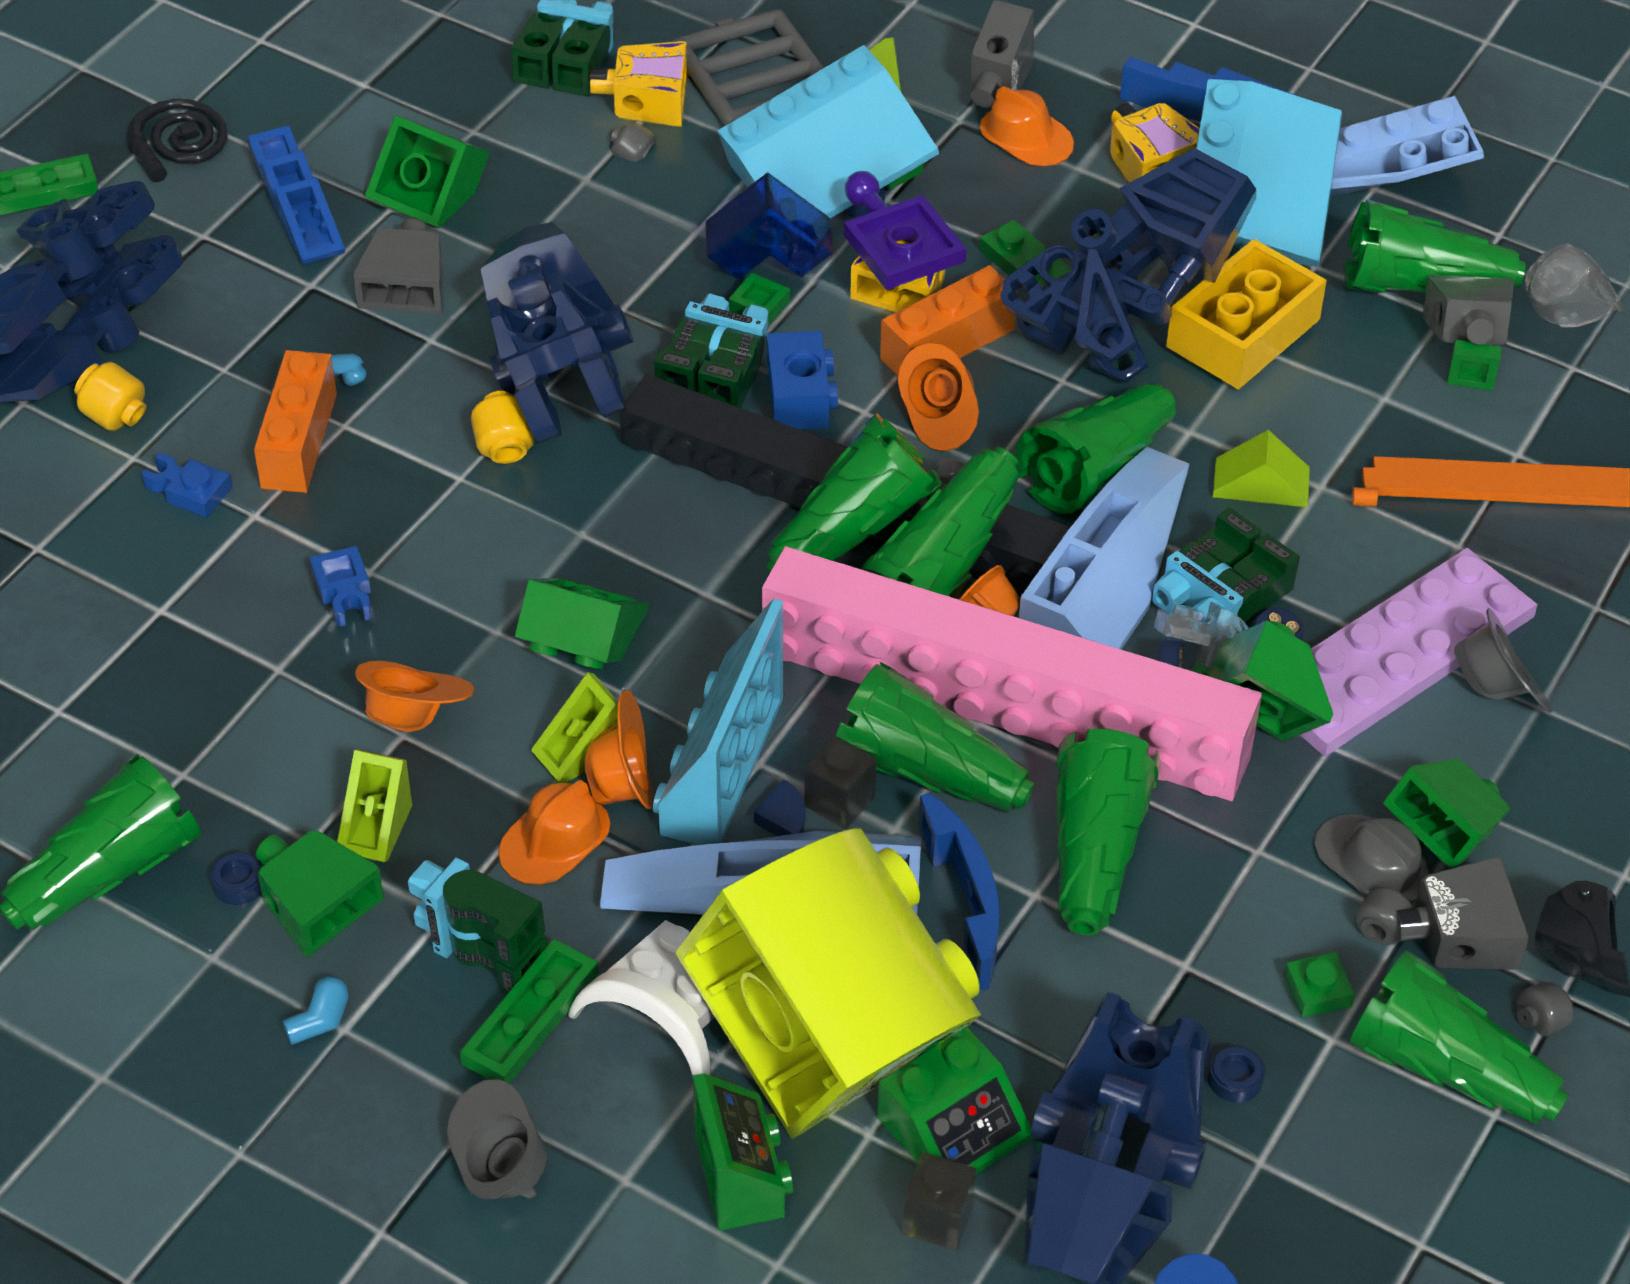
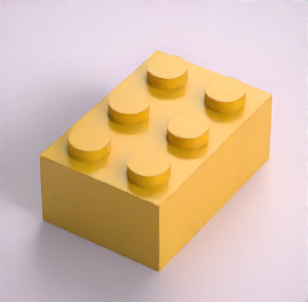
[1166,239,1327,390]

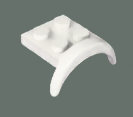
[568,920,715,1076]

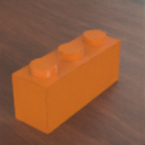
[880,265,1018,376]
[254,350,337,493]

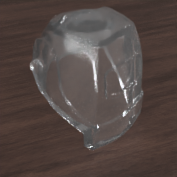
[1525,243,1624,327]

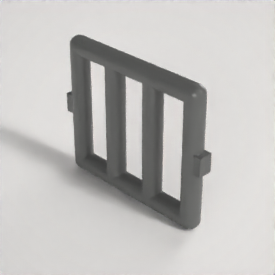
[672,9,824,126]

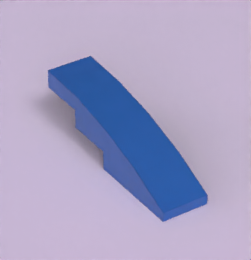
[1120,56,1298,122]
[248,125,345,265]

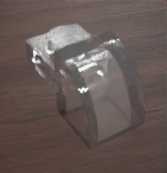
[1153,602,1249,667]

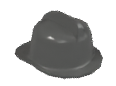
[1454,608,1552,713]
[1314,814,1430,903]
[447,1080,548,1199]

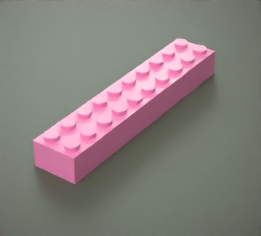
[762,546,1262,802]

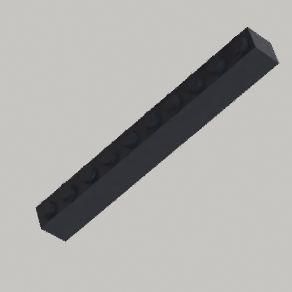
[619,374,1071,591]

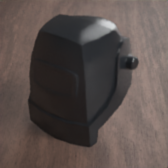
[1535,881,1630,997]

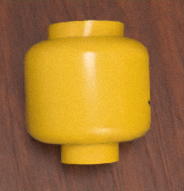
[74,362,147,431]
[471,391,535,464]

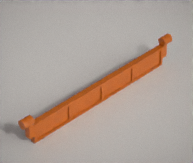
[1351,456,1630,508]

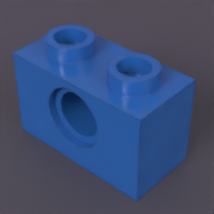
[767,331,838,430]

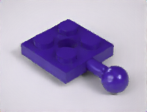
[844,171,966,290]

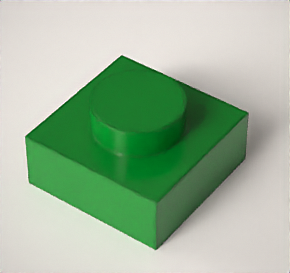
[728,273,790,326]
[1447,340,1502,391]
[1283,952,1355,1018]

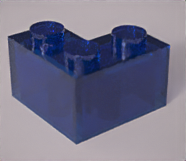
[705,172,833,279]

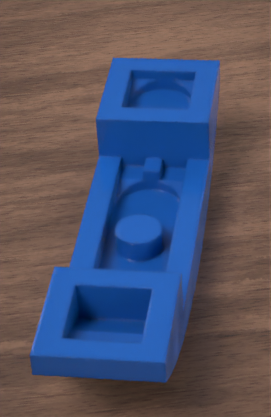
[919,793,1000,991]

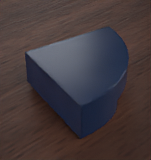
[754,779,806,836]

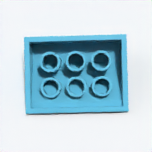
[717,45,939,241]
[1197,79,1342,266]
[653,599,783,845]

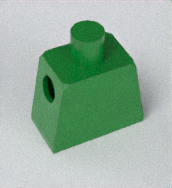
[1383,759,1510,869]
[256,831,384,957]

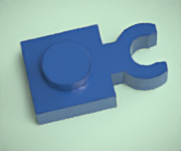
[141,454,233,518]
[309,546,372,627]

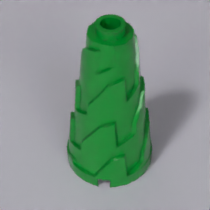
[1344,200,1526,294]
[1015,383,1176,514]
[766,413,943,572]
[860,446,1020,599]
[833,662,1036,813]
[1056,729,1161,936]
[0,754,202,931]
[1349,950,1570,1125]

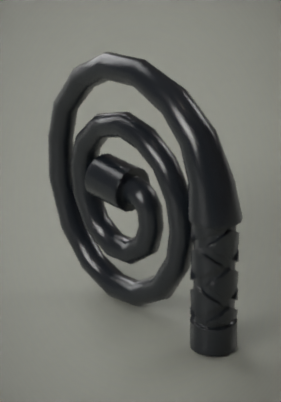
[127,98,228,182]

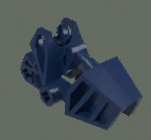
[1000,148,1257,383]
[0,181,183,402]
[480,222,634,443]
[1023,992,1212,1284]

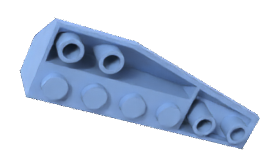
[1330,96,1484,196]
[1019,447,1189,650]
[600,831,921,915]

